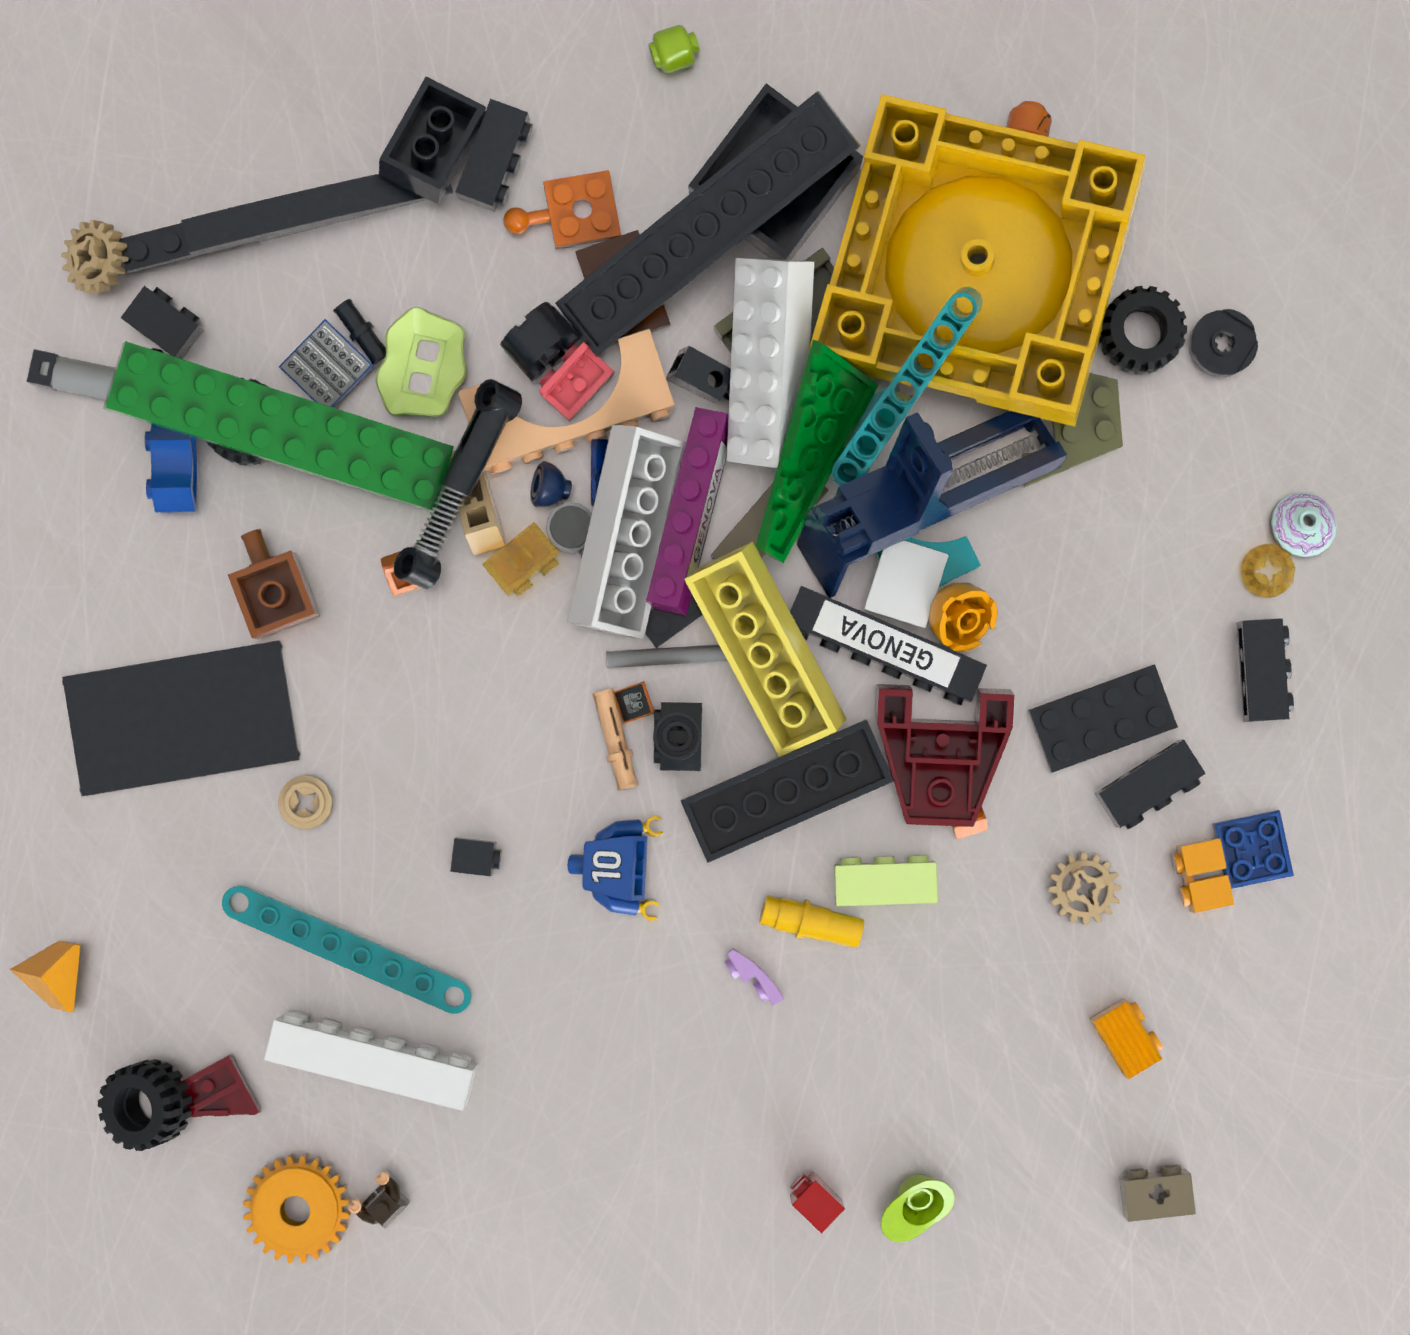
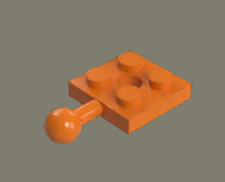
[503,170,621,249]

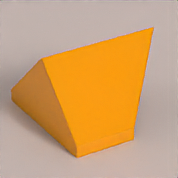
[9,941,80,1012]

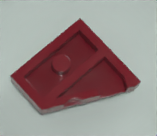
[182,1054,261,1117]

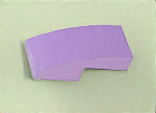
[724,948,784,1006]

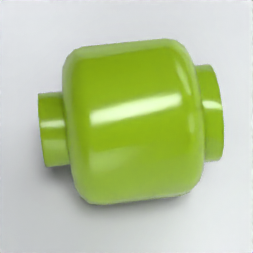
[648,25,700,73]

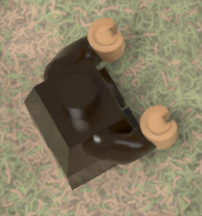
[348,1170,410,1229]

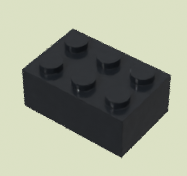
[379,76,486,205]

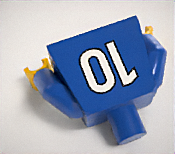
[567,816,663,921]

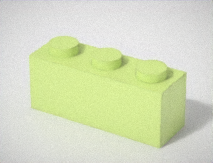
[834,855,938,906]

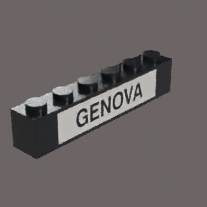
[790,586,987,706]

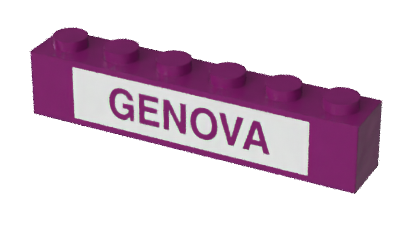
[646,407,729,616]

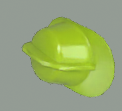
[880,1175,955,1243]

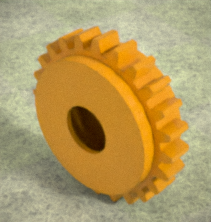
[243,1154,351,1264]

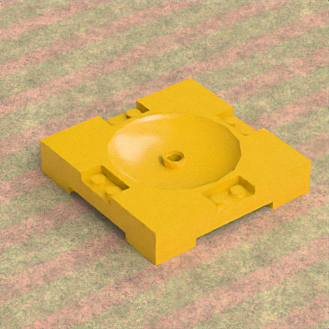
[809,94,1146,427]

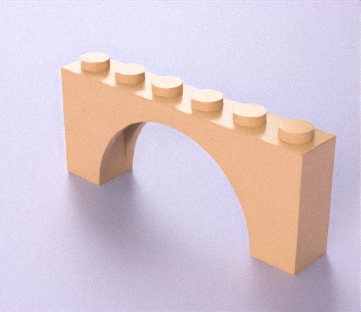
[458,329,675,474]

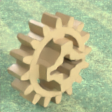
[61,220,128,294]
[1047,852,1122,925]

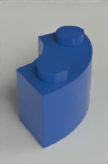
[144,424,197,513]

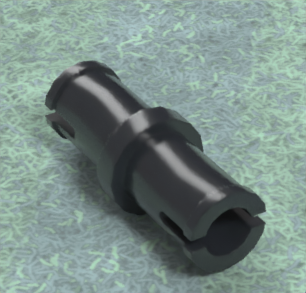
[333,299,386,365]

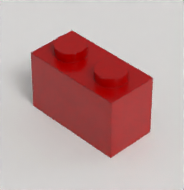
[790,1171,845,1234]

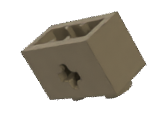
[1119,1165,1196,1222]

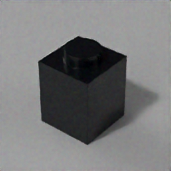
[450,837,502,876]

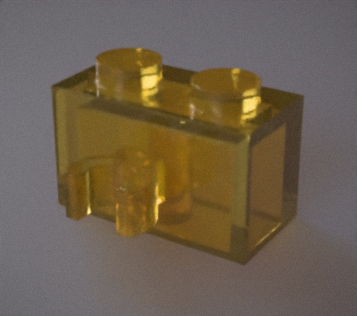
[482,522,561,597]

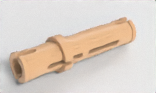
[592,688,639,791]

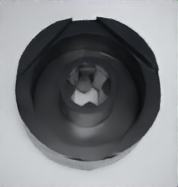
[500,302,581,382]

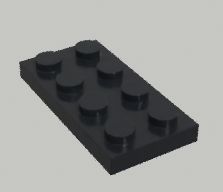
[1028,664,1178,773]

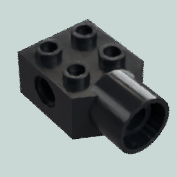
[653,702,702,771]

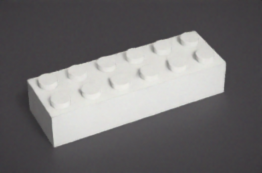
[726,258,814,468]
[567,425,686,640]
[264,1011,478,1111]

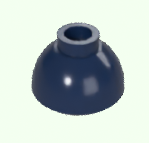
[530,461,572,508]

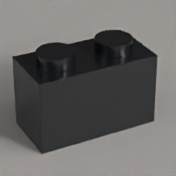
[120,286,204,359]

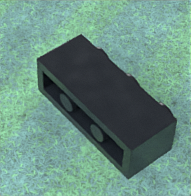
[455,98,533,212]
[1236,618,1294,722]
[1094,739,1206,830]

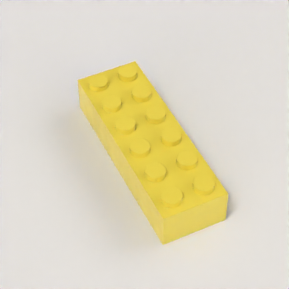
[684,541,847,757]

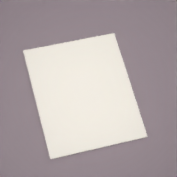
[864,540,948,628]

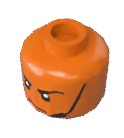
[1006,101,1052,137]

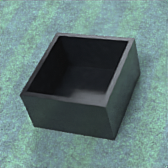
[688,83,864,260]

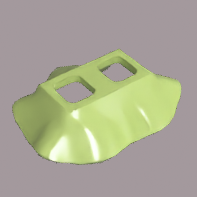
[376,307,467,417]

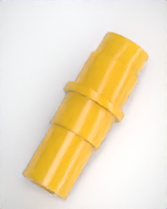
[759,895,864,949]

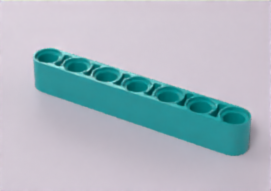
[832,287,982,486]

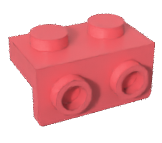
[539,342,615,422]

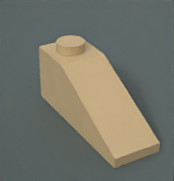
[448,451,506,555]

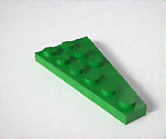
[755,339,879,563]

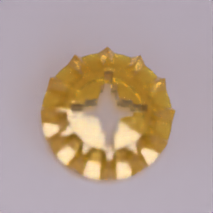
[1241,544,1296,598]

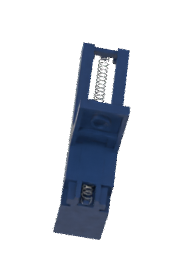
[797,411,1067,598]

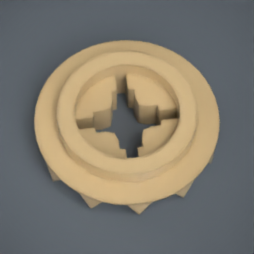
[278,775,332,829]

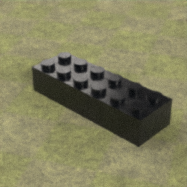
[680,719,894,863]

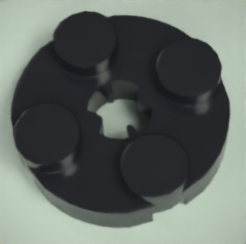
[1189,309,1258,377]

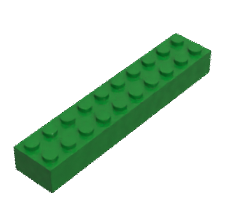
[103,341,454,511]

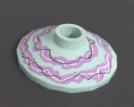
[1271,492,1337,557]

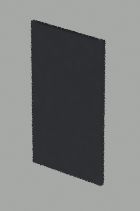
[62,640,300,796]

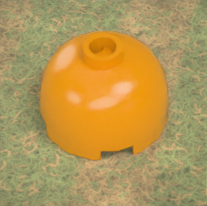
[929,583,998,652]

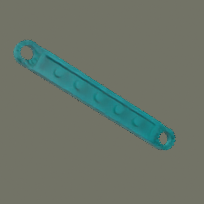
[222,886,472,1014]

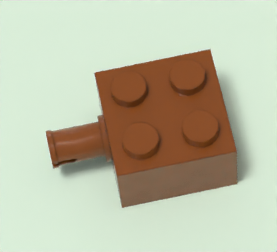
[228,529,320,639]

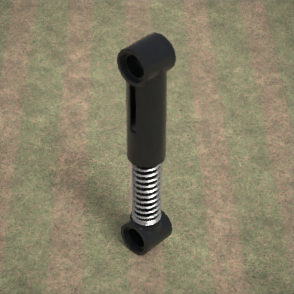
[393,379,522,589]

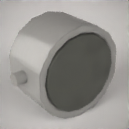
[546,500,592,557]

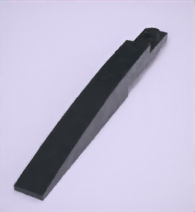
[119,174,453,273]

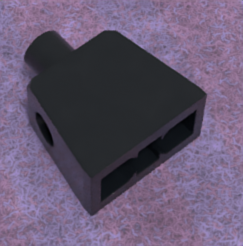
[666,346,731,403]

